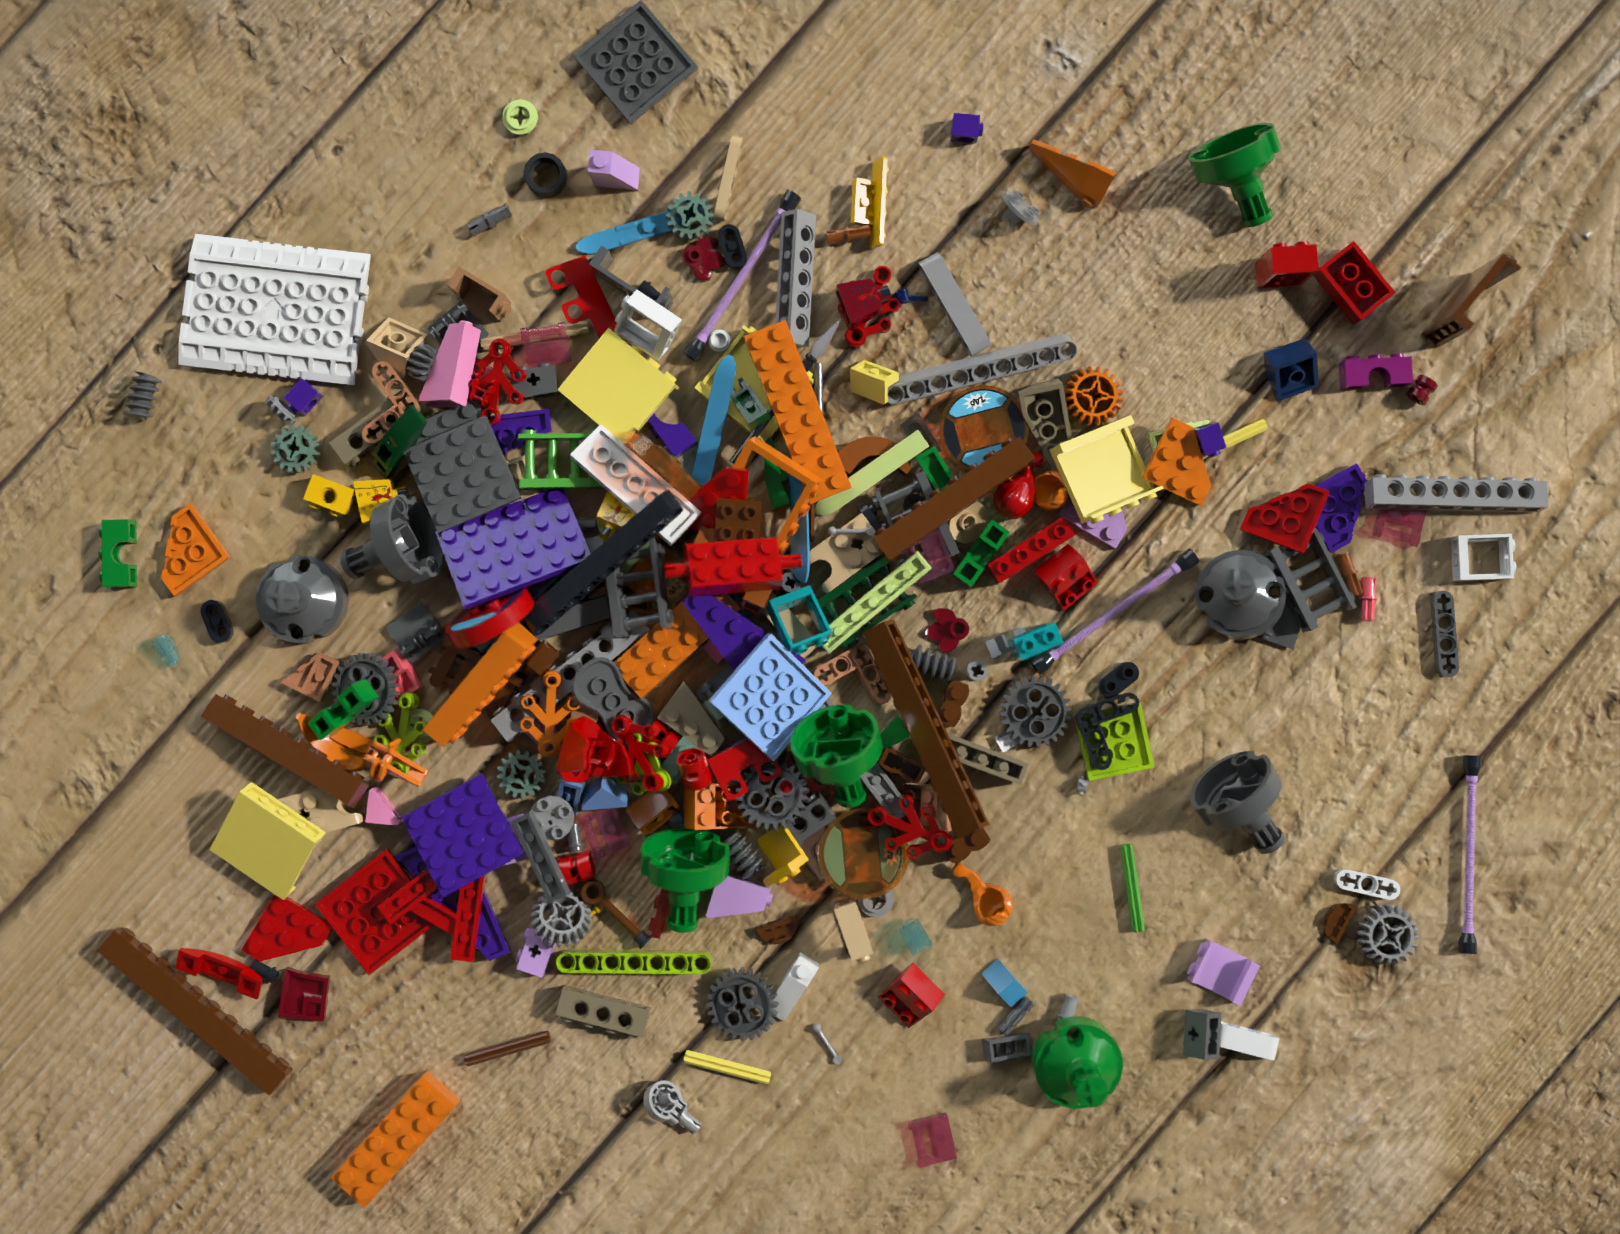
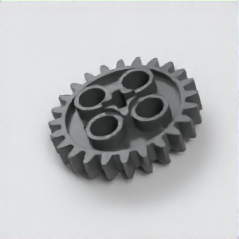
[331,653,401,725]
[999,675,1072,748]
[736,759,809,832]
[706,967,779,1041]

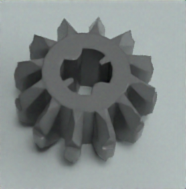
[406,343,438,382]

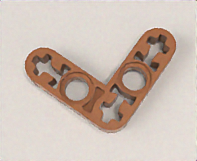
[362,361,421,445]
[812,645,892,705]

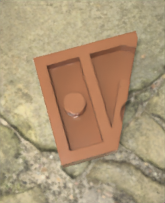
[281,652,341,702]

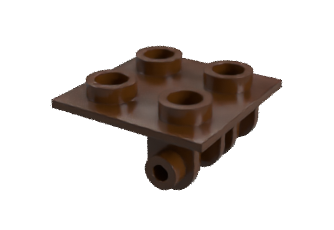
[714,498,762,542]

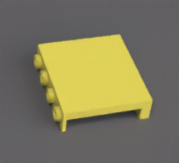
[695,325,814,443]
[557,328,680,448]
[1050,415,1164,524]
[210,782,326,900]

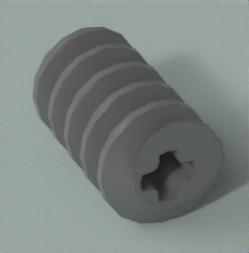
[122,371,162,421]
[911,645,956,685]
[723,829,767,880]

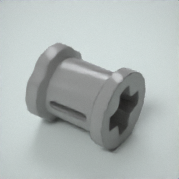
[966,661,987,681]

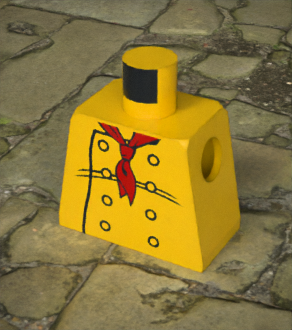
[353,479,410,525]
[597,491,635,541]

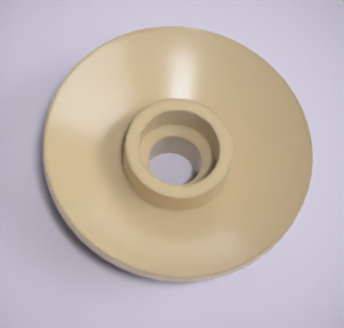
[948,501,989,543]

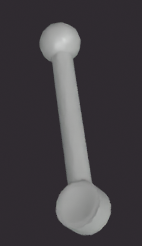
[827,526,875,536]
[812,1023,842,1065]

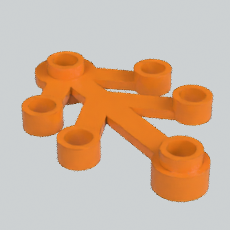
[520,670,581,757]

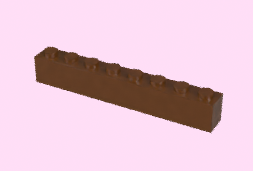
[872,436,1035,564]
[201,694,369,808]

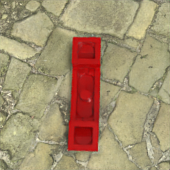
[175,948,263,1000]

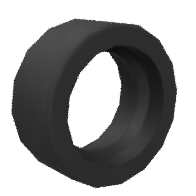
[524,152,568,198]

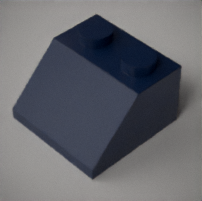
[1264,338,1319,402]

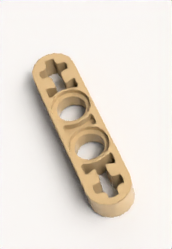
[714,136,743,222]

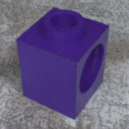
[950,113,984,143]
[284,378,323,415]
[1194,422,1227,458]

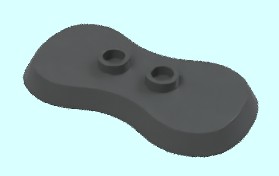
[572,657,655,745]

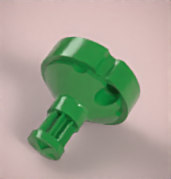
[1189,123,1281,228]
[790,705,882,808]
[640,828,730,933]
[1031,1016,1123,1109]

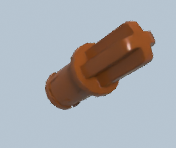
[826,225,871,245]
[1336,552,1363,596]

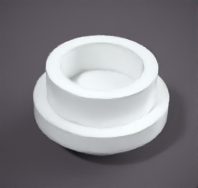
[709,330,731,352]

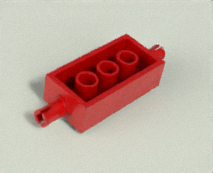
[664,537,802,597]

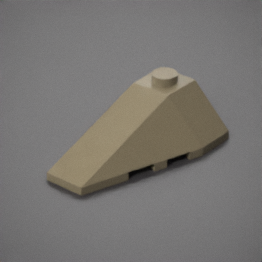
[1018,379,1072,472]

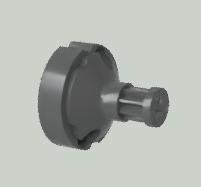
[340,494,445,584]
[1195,550,1286,640]
[256,556,349,643]
[1190,751,1285,854]

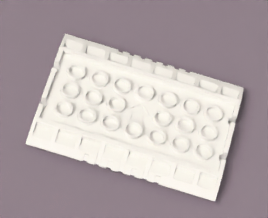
[178,234,371,385]

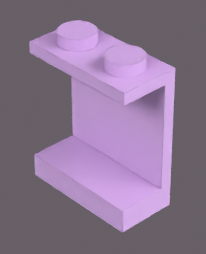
[1187,939,1260,1006]

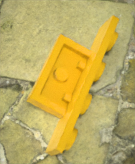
[850,157,889,249]

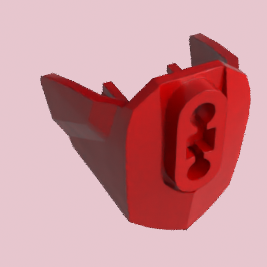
[557,716,632,783]

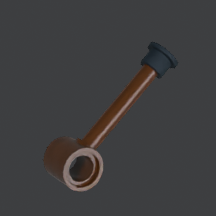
[581,879,652,949]

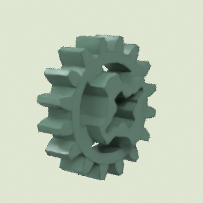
[666,191,714,241]
[271,425,321,473]
[497,750,546,798]

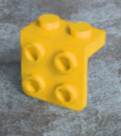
[757,825,809,887]

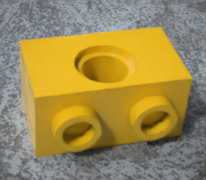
[303,474,357,518]

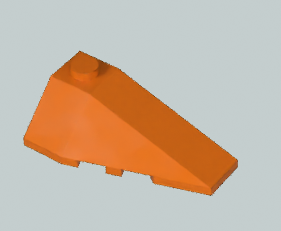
[1029,139,1116,208]

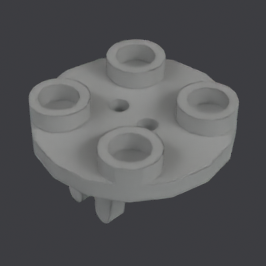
[1002,190,1041,227]
[530,795,574,840]

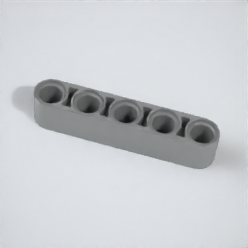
[918,252,991,357]

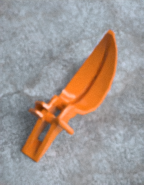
[295,713,429,787]

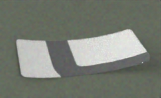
[986,627,1026,658]
[995,717,1038,752]

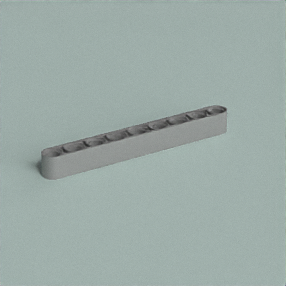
[888,334,1077,404]

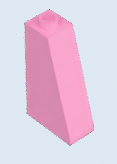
[419,320,481,408]

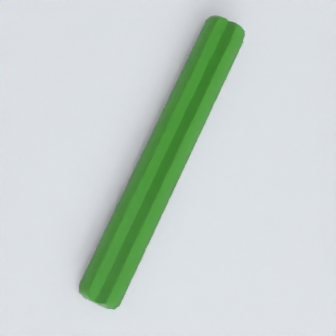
[1120,844,1145,933]

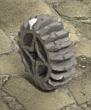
[530,890,592,949]
[1356,904,1420,966]

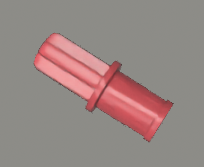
[1359,577,1378,622]

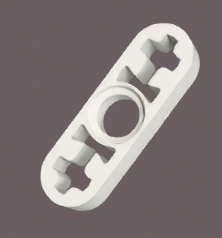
[1333,869,1400,900]

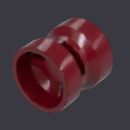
[1406,375,1438,406]

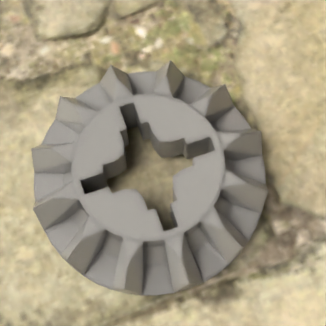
[266,396,297,425]
[858,881,894,917]

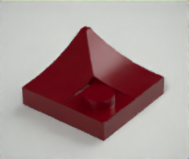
[278,967,330,1022]

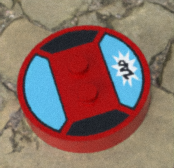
[445,587,534,649]

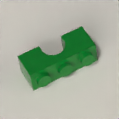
[99,519,137,588]
[951,519,1010,588]
[307,679,379,741]

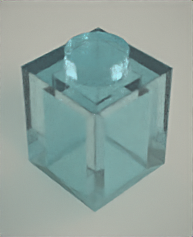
[899,918,933,956]

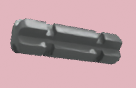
[998,996,1034,1036]

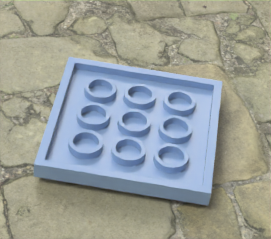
[709,633,832,761]

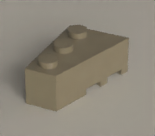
[657,681,726,757]

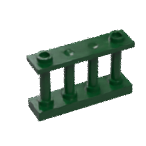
[817,556,917,649]

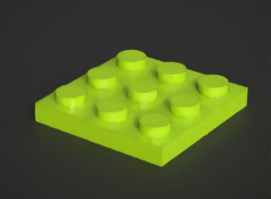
[1074,702,1155,781]

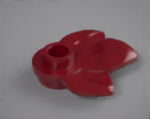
[682,237,726,281]
[925,608,969,652]

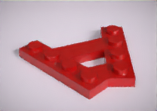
[377,868,486,962]

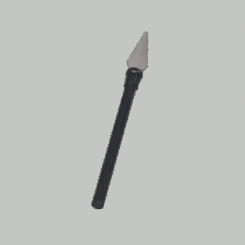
[729,321,840,465]

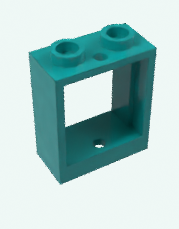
[766,585,832,655]
[1007,622,1064,661]

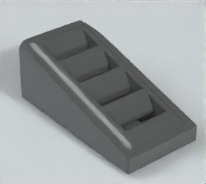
[982,1033,1032,1063]

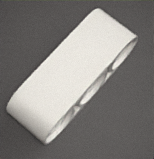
[1220,1021,1280,1060]

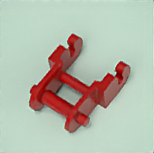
[469,372,497,407]

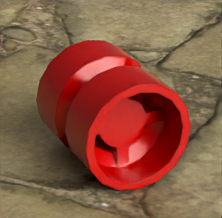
[641,719,682,760]
[676,748,713,791]
[558,851,596,885]

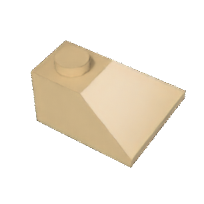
[366,317,428,378]

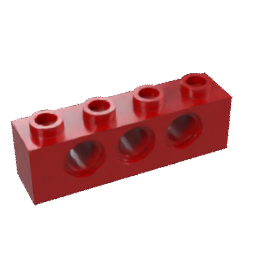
[985,517,1075,585]

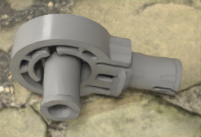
[644,1081,701,1134]

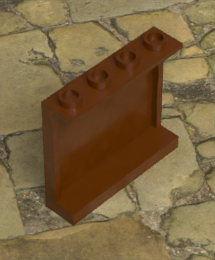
[1421,253,1522,347]

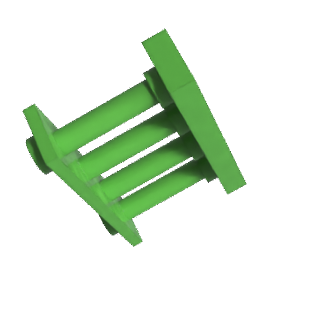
[517,430,605,490]

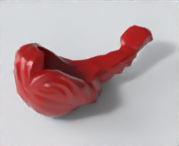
[993,452,1043,519]

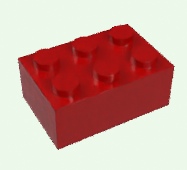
[1255,241,1319,289]
[1313,241,1396,325]

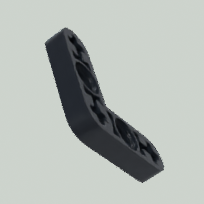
[1075,693,1139,770]

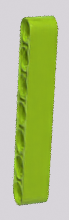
[556,949,712,974]

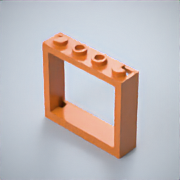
[733,436,822,554]

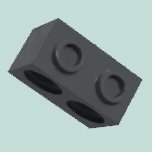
[787,791,835,843]

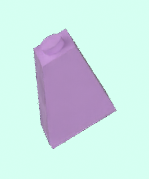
[588,150,640,191]
[706,874,773,918]

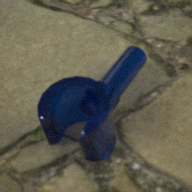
[896,289,928,304]

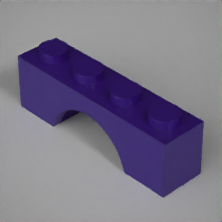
[648,413,698,459]

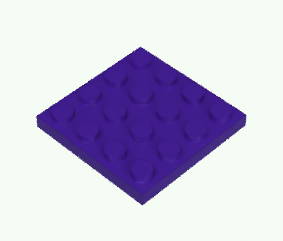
[401,774,525,898]

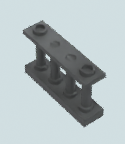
[872,471,960,565]
[1263,528,1356,633]
[606,538,674,638]

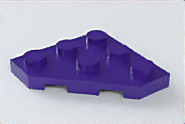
[1315,463,1367,554]

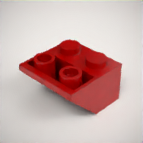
[1034,544,1098,611]
[877,963,945,1028]

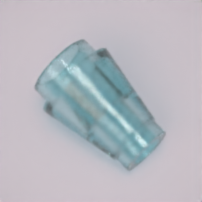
[152,633,181,668]

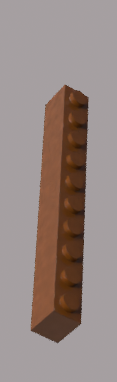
[863,620,990,839]
[97,927,292,1095]

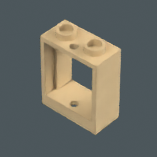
[834,897,873,963]

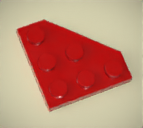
[687,467,749,531]
[1240,483,1330,554]
[241,895,333,962]

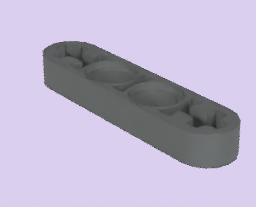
[1430,591,1459,677]

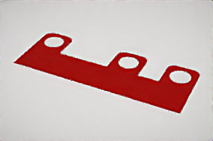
[545,255,627,343]
[707,709,819,800]

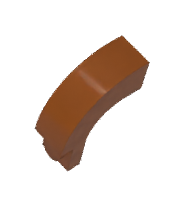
[838,436,912,477]

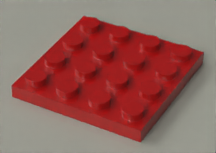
[315,849,434,975]

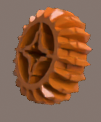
[1064,366,1124,426]

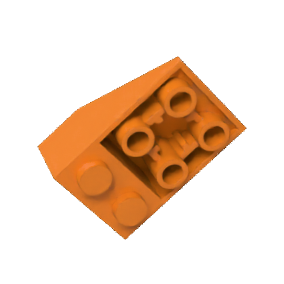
[684,783,756,830]

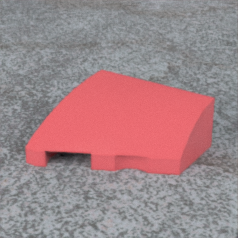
[379,649,424,706]

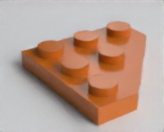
[1141,417,1211,506]
[161,503,231,597]

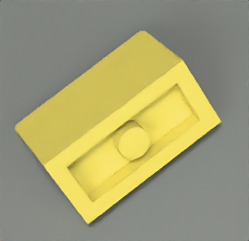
[850,360,899,404]

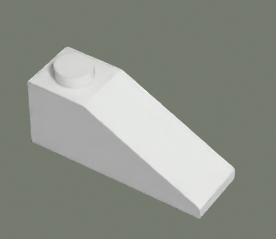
[773,952,819,1021]

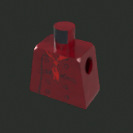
[835,279,891,330]

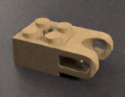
[809,513,881,594]
[277,788,365,833]

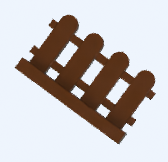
[428,635,529,719]

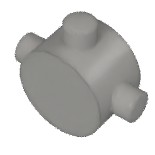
[1076,776,1088,796]

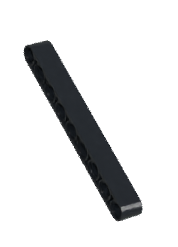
[522,490,683,636]

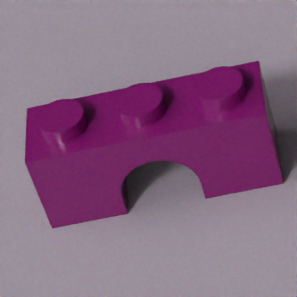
[1339,353,1413,390]

